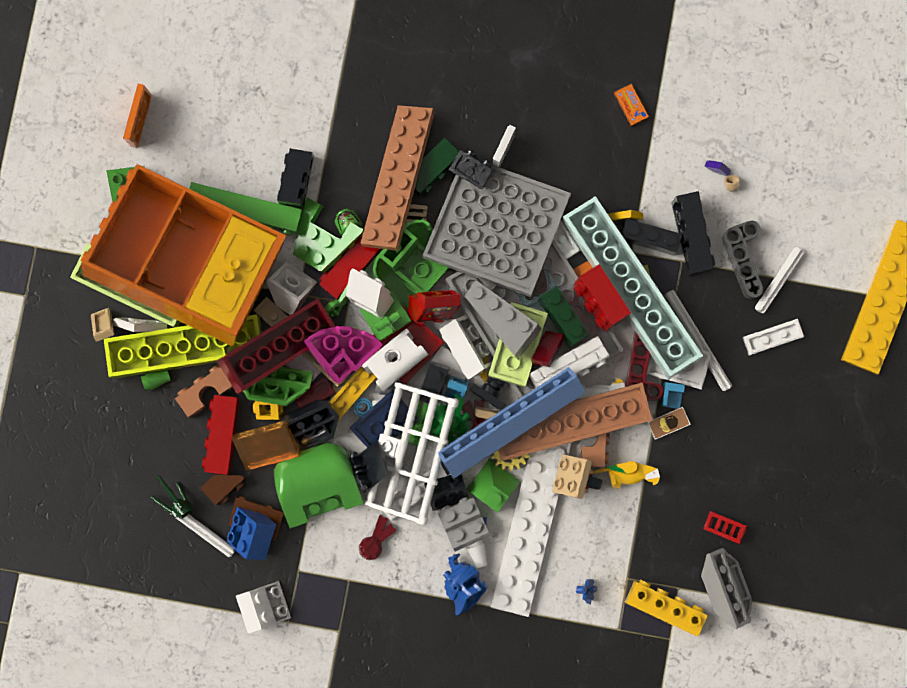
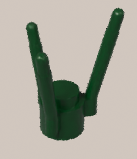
[150,476,192,519]

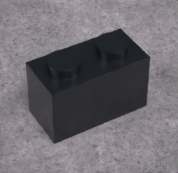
[419,361,450,404]

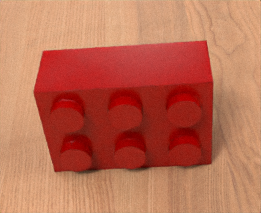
[573,264,631,332]

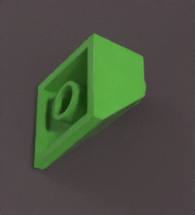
[466,459,520,513]

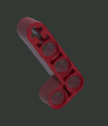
[625,331,663,401]

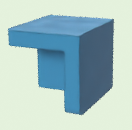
[444,376,469,398]
[661,382,685,409]

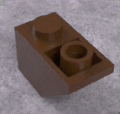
[200,475,247,505]

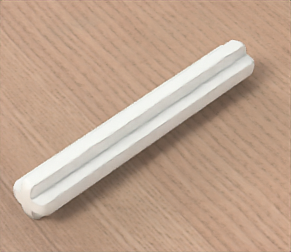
[755,247,804,314]
[170,507,235,557]

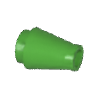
[141,370,171,391]

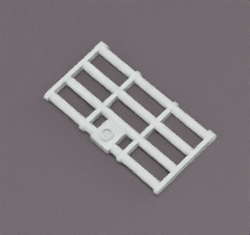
[364,382,459,525]

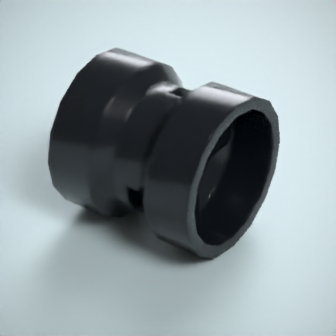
[482,377,508,398]

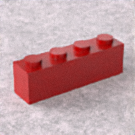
[319,229,383,299]
[202,395,240,475]

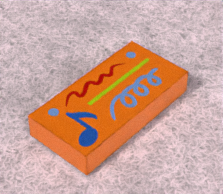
[614,84,649,127]

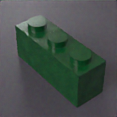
[414,137,459,196]
[538,286,589,348]

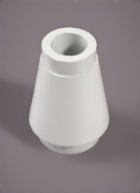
[466,540,487,568]

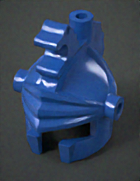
[443,553,488,615]

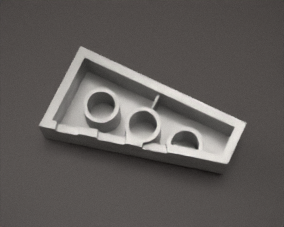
[465,281,541,360]

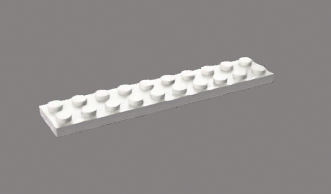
[491,442,572,617]

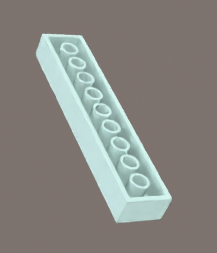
[563,196,703,380]

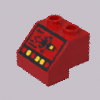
[408,290,461,324]

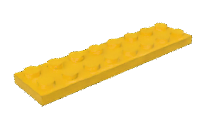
[841,219,907,375]

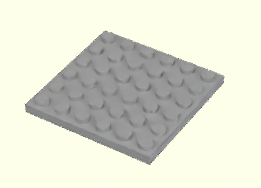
[423,166,571,297]

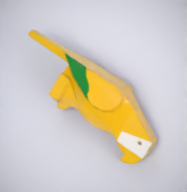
[592,461,660,489]

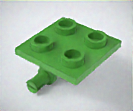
[360,290,412,341]

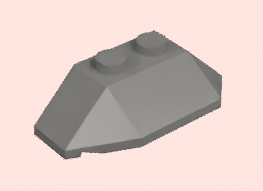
[701,548,752,629]

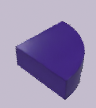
[705,160,731,176]

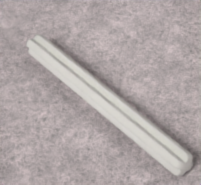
[665,290,732,391]

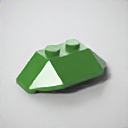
[243,366,314,406]

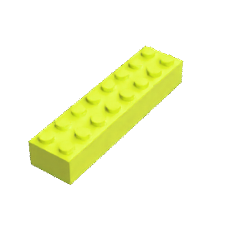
[104,315,262,379]

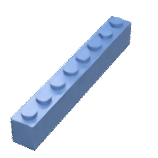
[437,367,586,479]

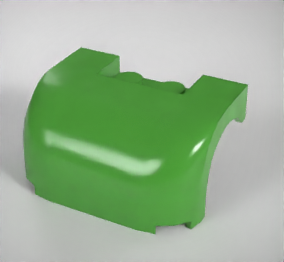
[373,219,451,310]
[273,442,364,528]

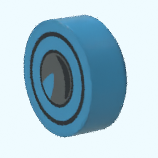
[353,398,373,417]

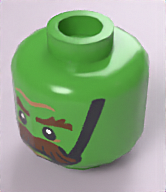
[335,209,363,236]

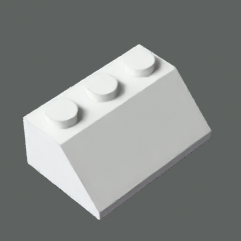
[439,315,493,379]

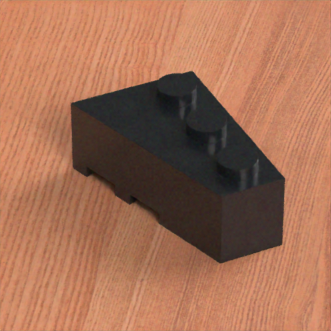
[277,148,314,211]

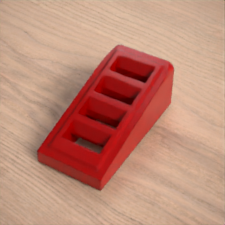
[703,511,748,544]

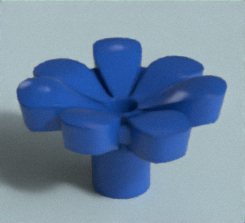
[576,579,597,604]

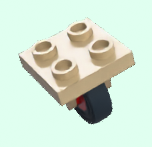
[552,455,603,499]

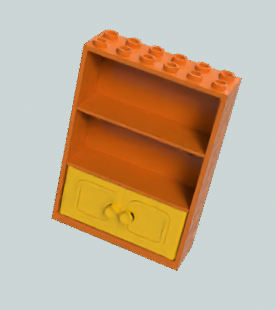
[81,164,286,346]

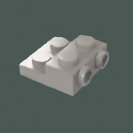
[438,497,490,552]

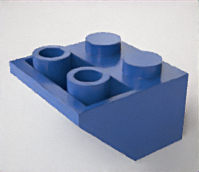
[227,507,276,560]

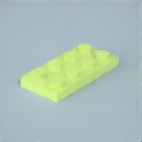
[488,302,548,387]

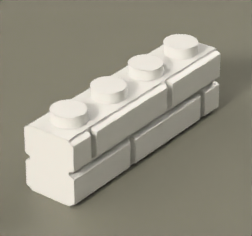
[529,336,609,388]

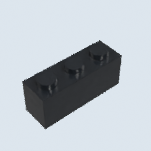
[621,218,682,256]

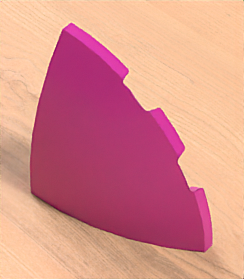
[304,326,383,383]

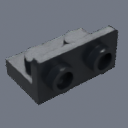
[449,149,496,190]
[424,474,469,511]

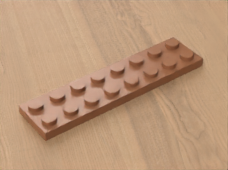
[360,106,435,251]
[499,382,652,461]

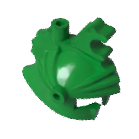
[422,394,471,447]

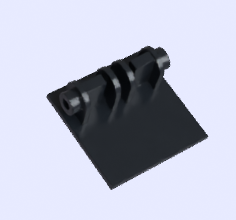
[349,440,389,493]

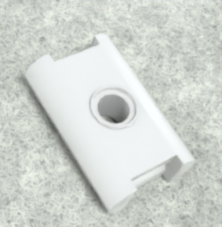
[362,328,428,391]

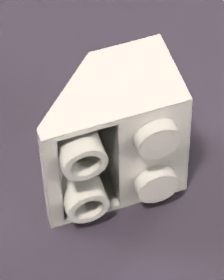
[346,268,394,319]
[236,581,291,633]

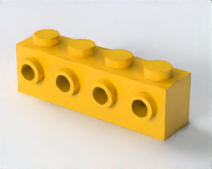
[625,580,708,637]

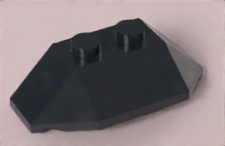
[263,400,339,452]

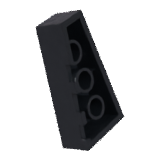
[671,191,715,276]

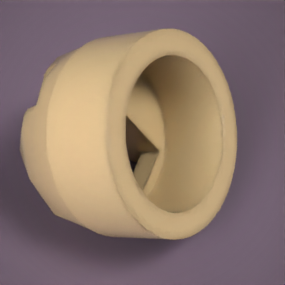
[724,175,740,192]

